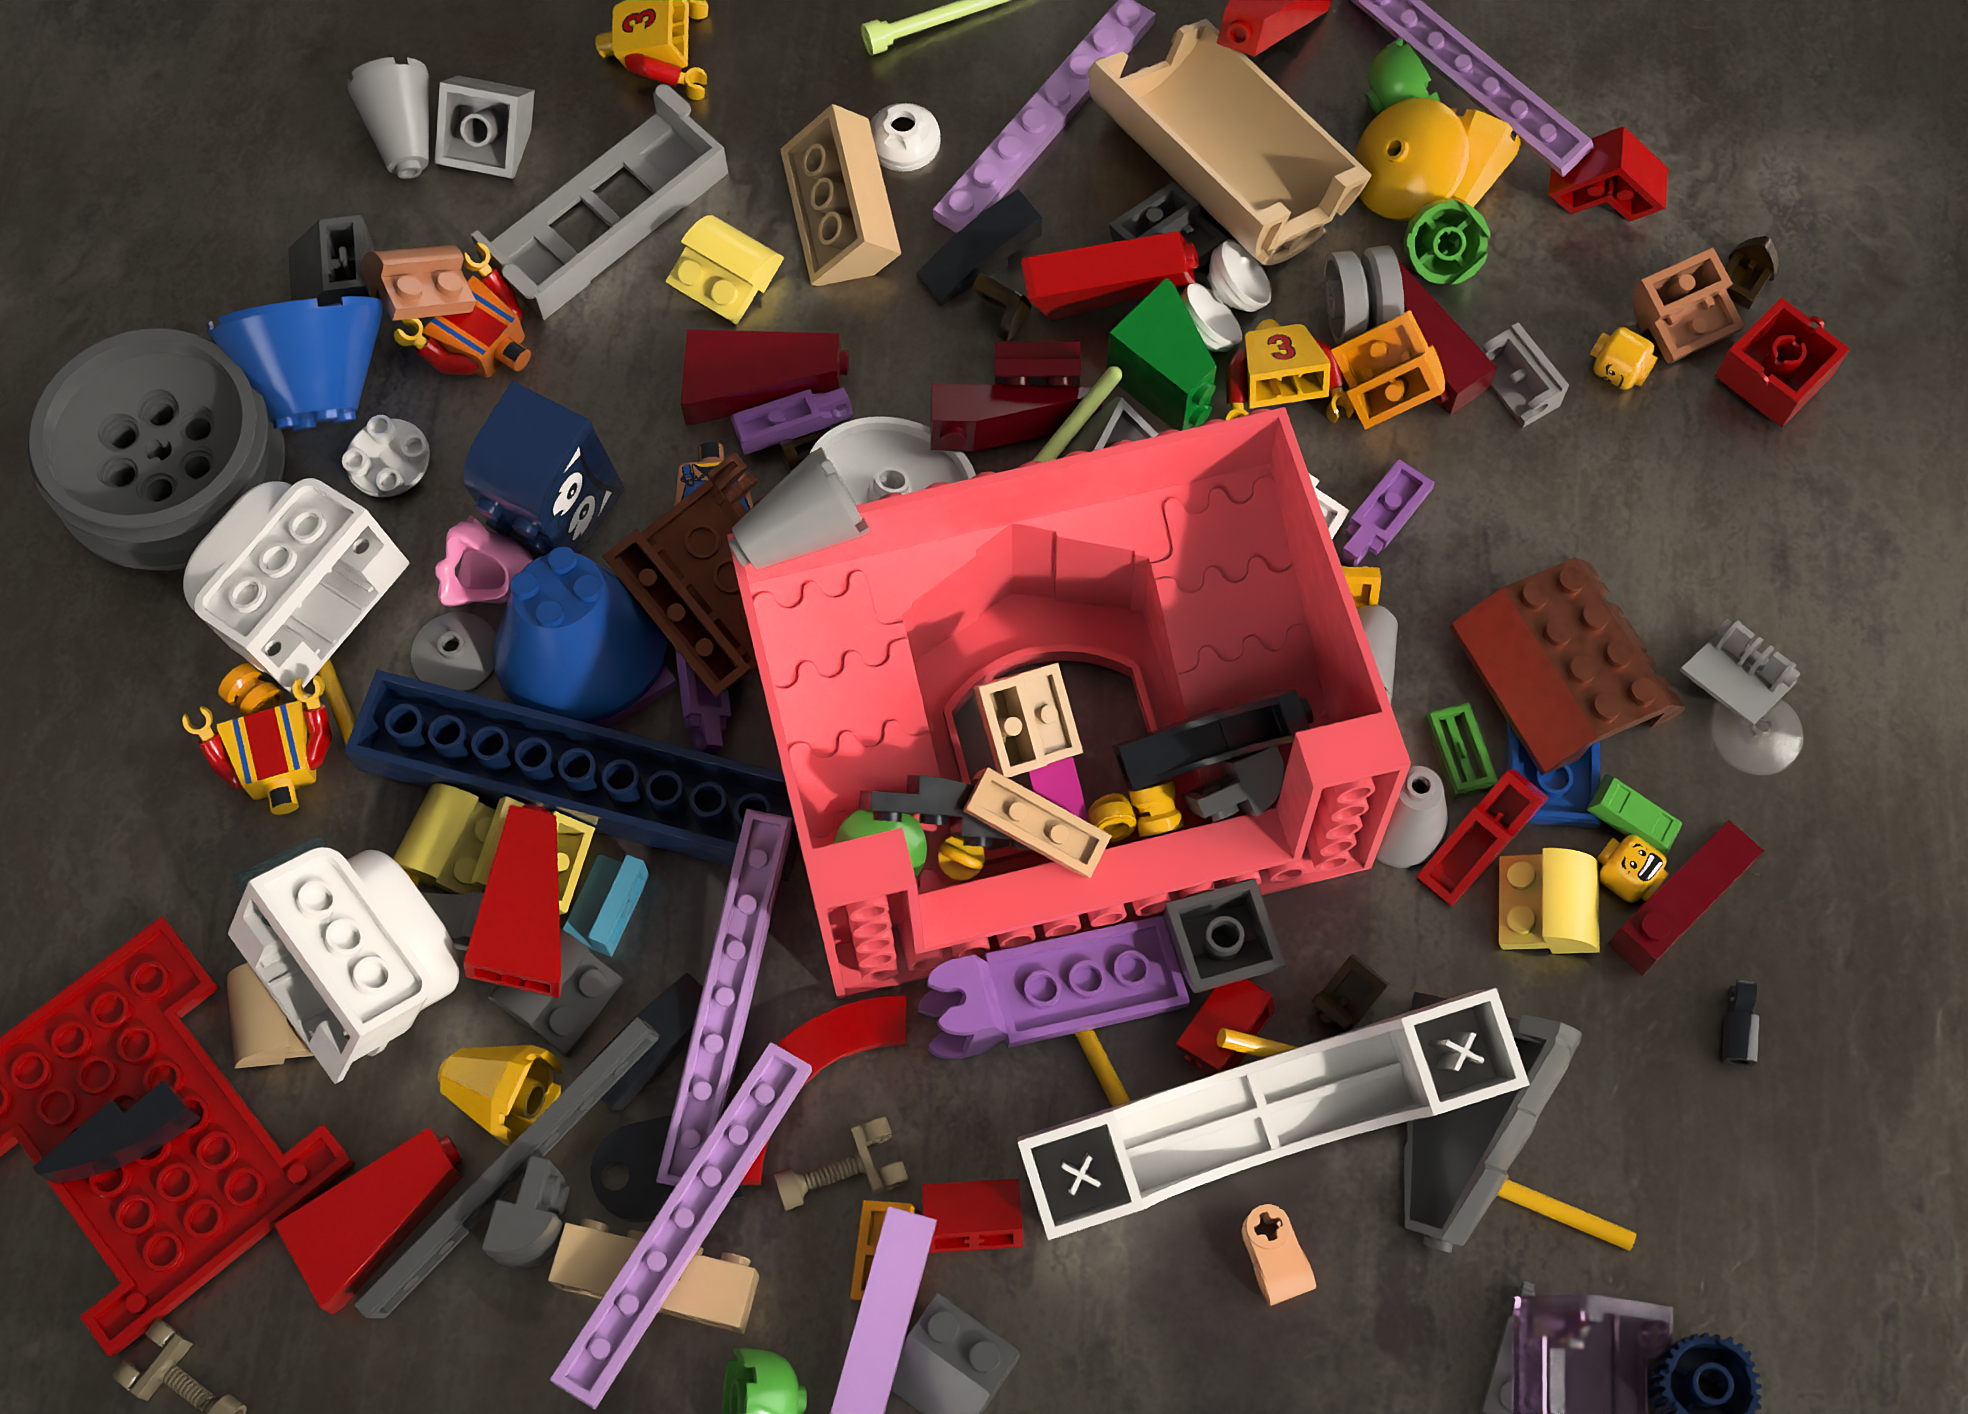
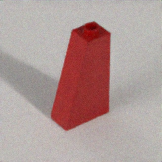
[1216,0,1332,56]
[1021,231,1199,321]
[464,804,562,998]
[274,1127,463,1315]

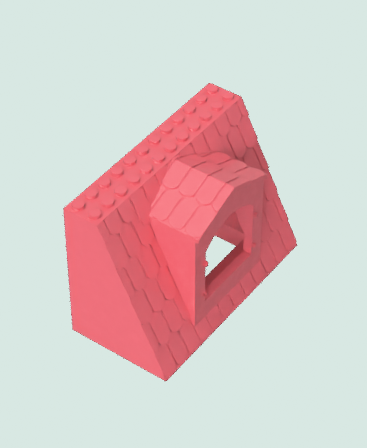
[727,407,1411,1000]

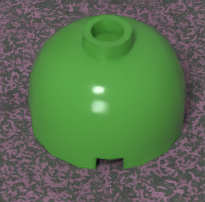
[1365,37,1440,114]
[1403,199,1490,285]
[722,1348,807,1414]

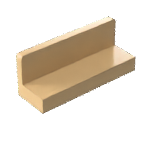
[962,767,1112,879]

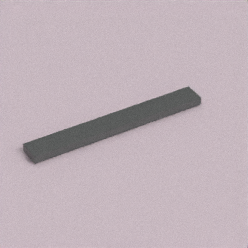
[354,1017,660,1319]

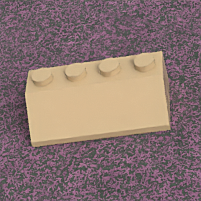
[780,104,901,286]

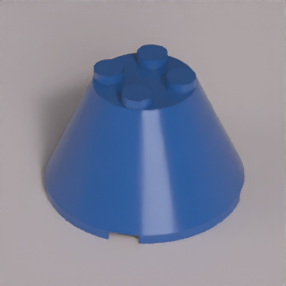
[206,296,384,431]
[493,547,670,723]

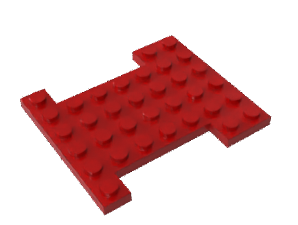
[0,916,355,1357]

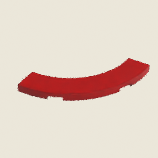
[738,995,906,1185]

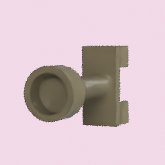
[773,1117,909,1211]
[111,1318,247,1414]

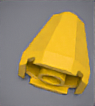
[1449,108,1522,207]
[438,1045,562,1147]

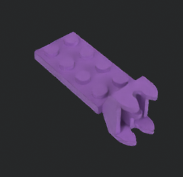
[918,915,1190,1059]

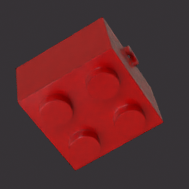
[1715,297,1850,428]

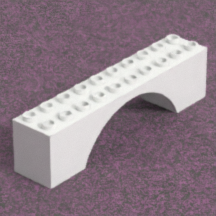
[1017,988,1530,1240]

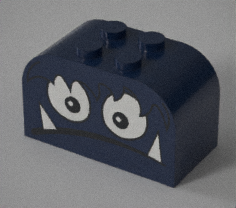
[463,381,625,556]

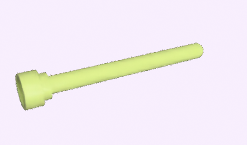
[861,0,1011,55]
[1033,366,1122,462]

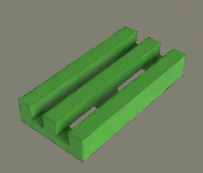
[1424,702,1498,800]

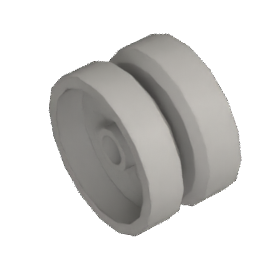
[1324,245,1404,345]

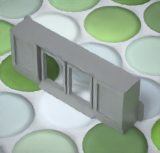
[471,84,728,321]

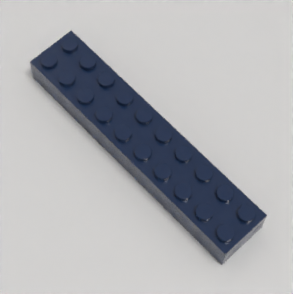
[344,670,800,882]

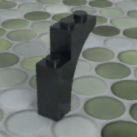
[1112,689,1314,791]

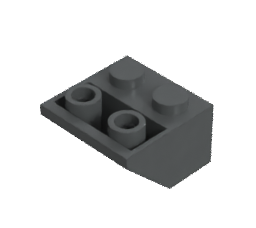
[288,214,373,307]

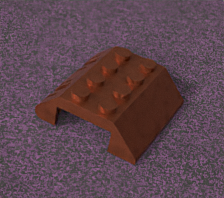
[602,453,764,697]
[1449,557,1685,776]

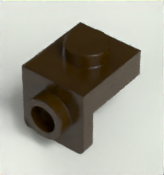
[1312,954,1390,1031]

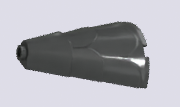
[1404,992,1582,1253]

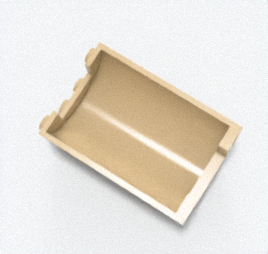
[1088,19,1372,265]

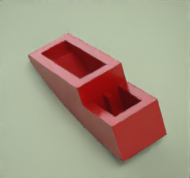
[1416,768,1549,906]

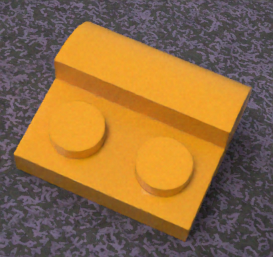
[1331,310,1445,430]

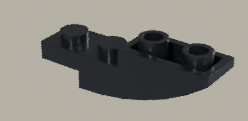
[859,775,1033,850]

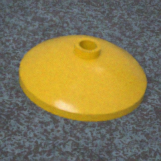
[1354,98,1469,221]

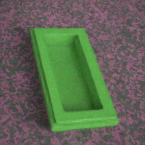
[1586,774,1682,857]

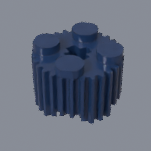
[1646,1333,1762,1414]

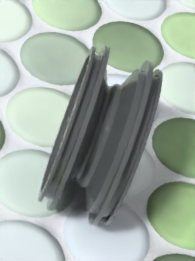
[28,328,285,570]

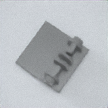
[1679,618,1801,727]

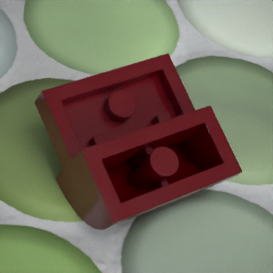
[995,342,1081,387]

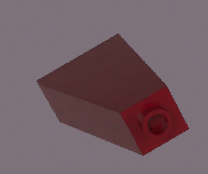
[680,329,849,425]

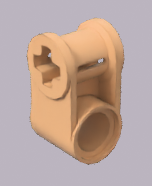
[1241,1204,1316,1306]

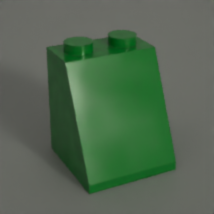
[1106,278,1217,431]

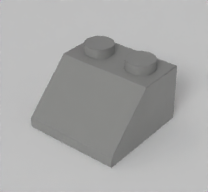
[435,76,535,178]

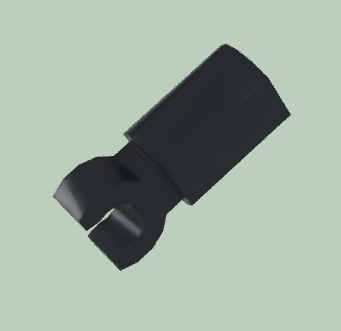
[1722,980,1759,1067]

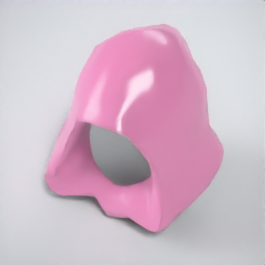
[435,515,534,607]

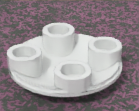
[342,415,430,497]

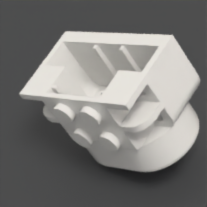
[183,478,410,698]
[228,847,460,1084]

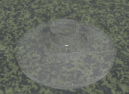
[1712,699,1803,775]

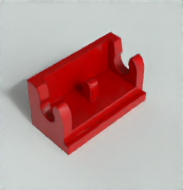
[1176,979,1275,1076]
[922,1178,1023,1253]

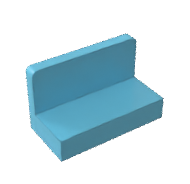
[563,855,650,957]

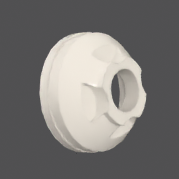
[870,103,941,172]
[1207,239,1271,312]
[1180,283,1242,352]

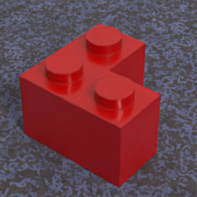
[1549,126,1668,222]

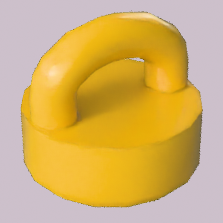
[1088,793,1137,842]
[938,835,985,881]

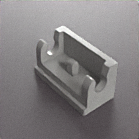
[1482,322,1569,428]

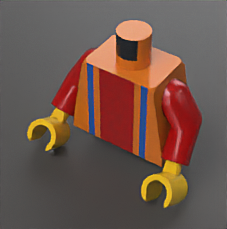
[394,243,531,378]

